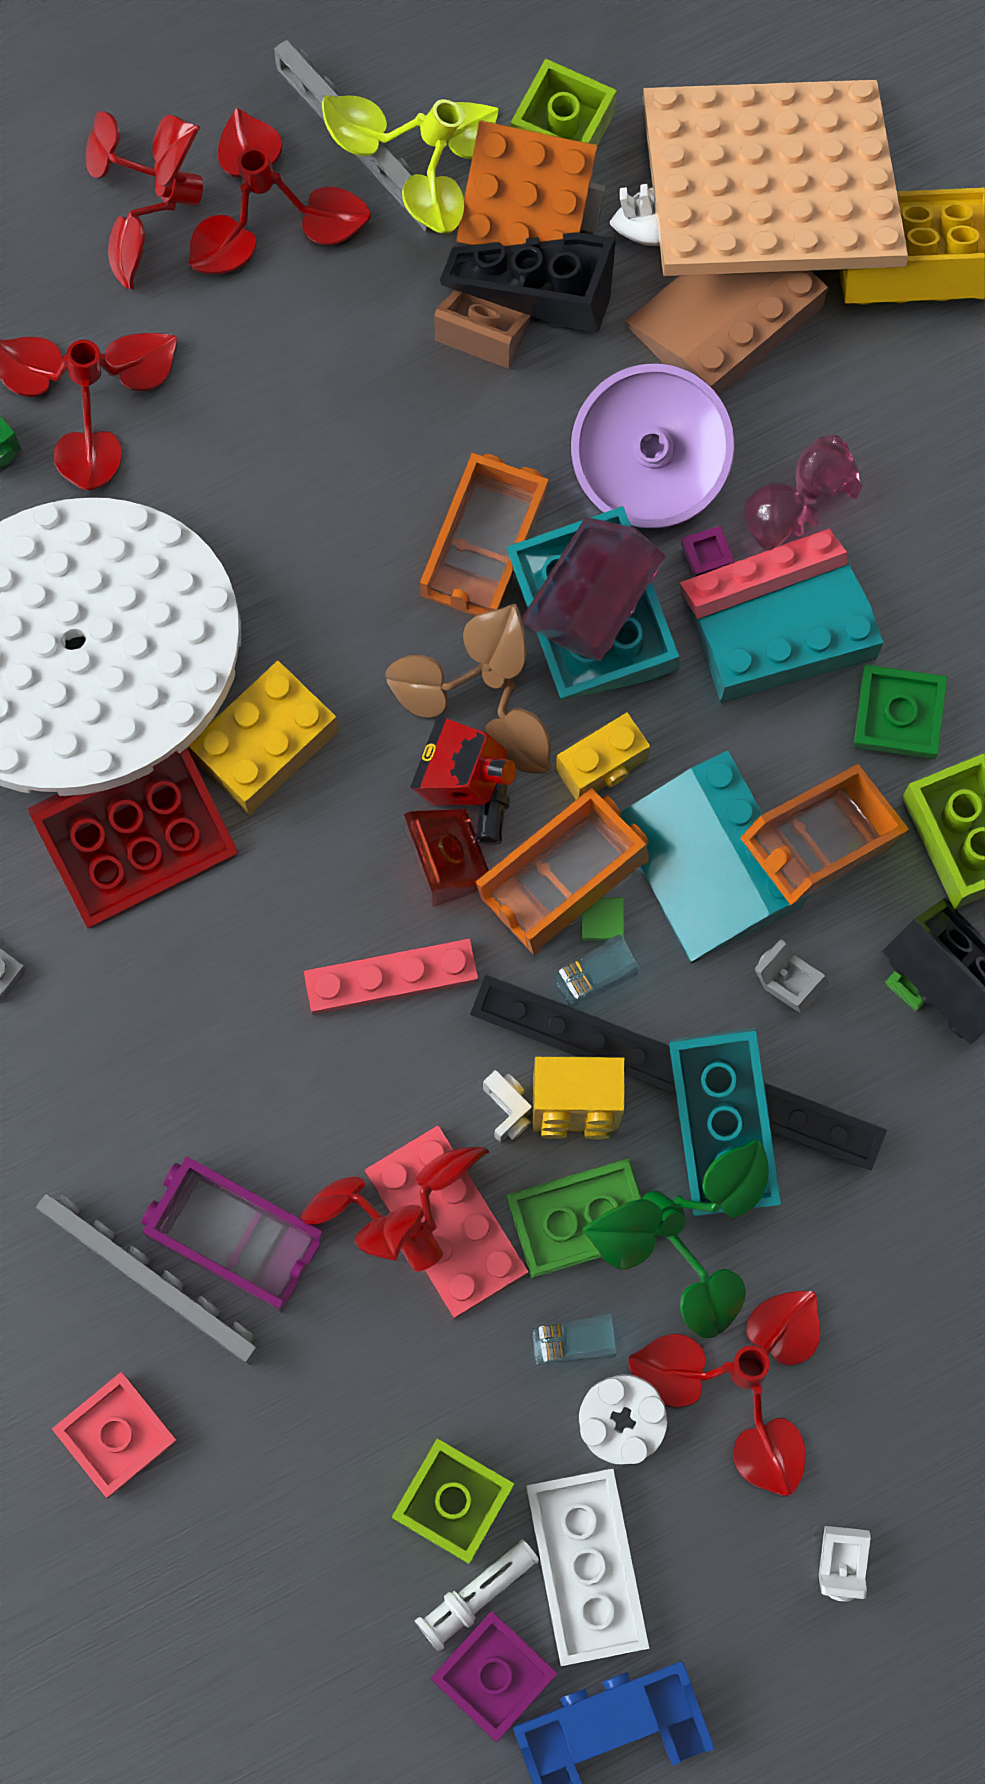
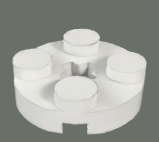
[579,1374,668,1465]

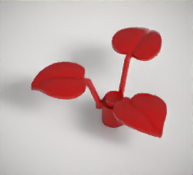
[188,108,371,274]
[86,111,203,290]
[0,333,177,491]
[299,1147,490,1272]
[628,1291,820,1497]

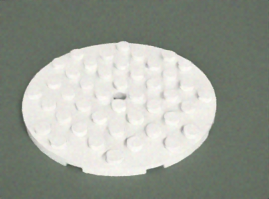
[0,498,241,796]

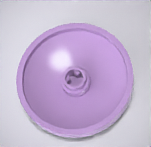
[571,364,735,529]

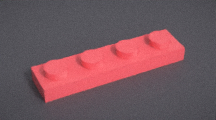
[680,528,848,619]
[303,938,478,1015]

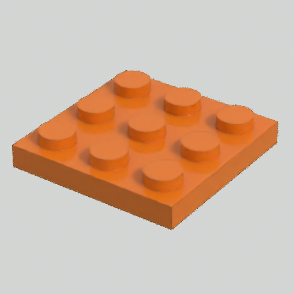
[456,120,598,246]

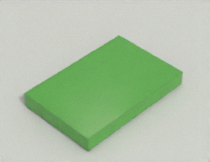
[506,1158,656,1279]

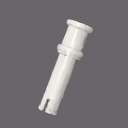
[414,1539,540,1652]

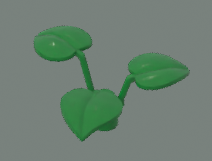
[583,1138,769,1338]

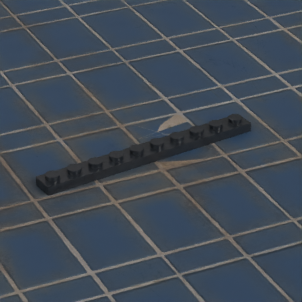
[470,974,887,1171]

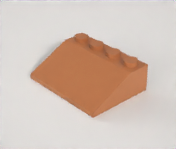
[625,270,828,397]

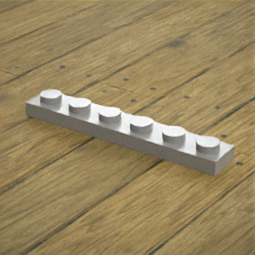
[274,39,430,232]
[36,1193,259,1365]

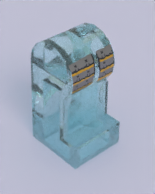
[553,934,639,1007]
[531,1314,617,1365]

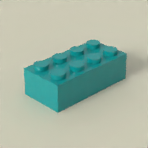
[669,1028,781,1216]

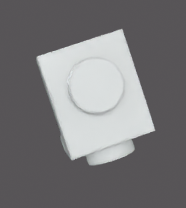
[483,1070,532,1143]
[818,1526,871,1602]

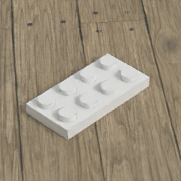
[526,1469,649,1666]

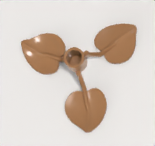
[385,604,551,773]

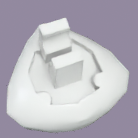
[610,184,660,246]

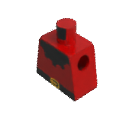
[410,716,516,805]

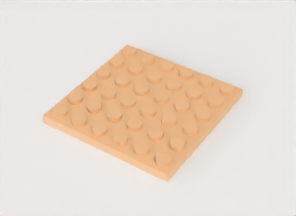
[642,80,908,276]

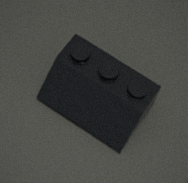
[882,898,985,1045]

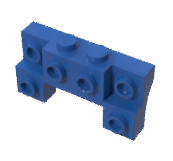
[512,1661,715,1784]

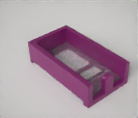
[141,1156,325,1313]

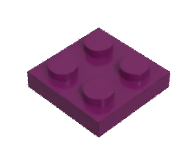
[430,1610,558,1742]

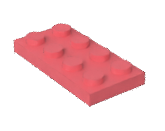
[365,1126,529,1319]

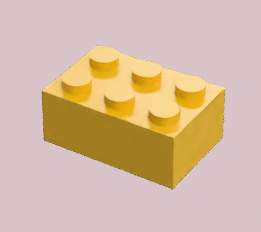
[188,660,339,816]
[532,1057,624,1140]

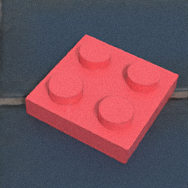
[52,1372,178,1499]

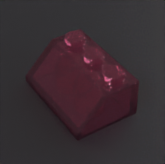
[522,517,666,661]

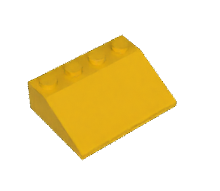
[839,188,985,305]

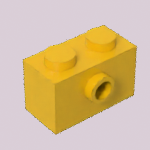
[555,712,650,800]

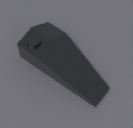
[440,232,616,332]

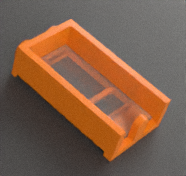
[420,453,549,616]
[740,764,909,905]
[476,788,649,956]

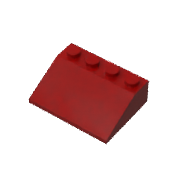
[27,748,238,928]

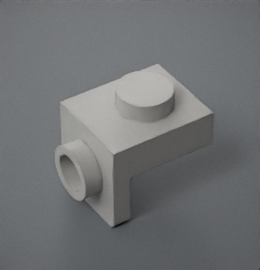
[755,939,829,1014]

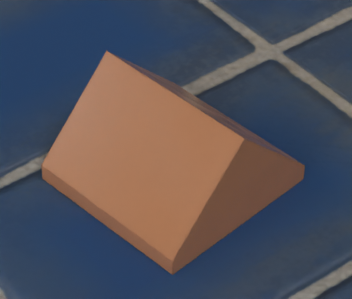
[434,290,532,369]

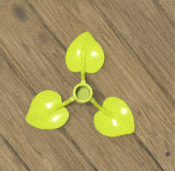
[322,95,499,234]

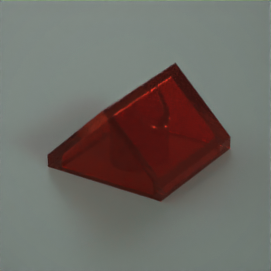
[404,809,489,907]

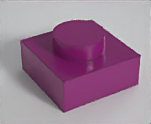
[681,525,735,577]

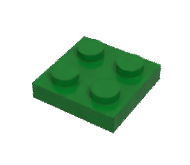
[853,664,947,759]

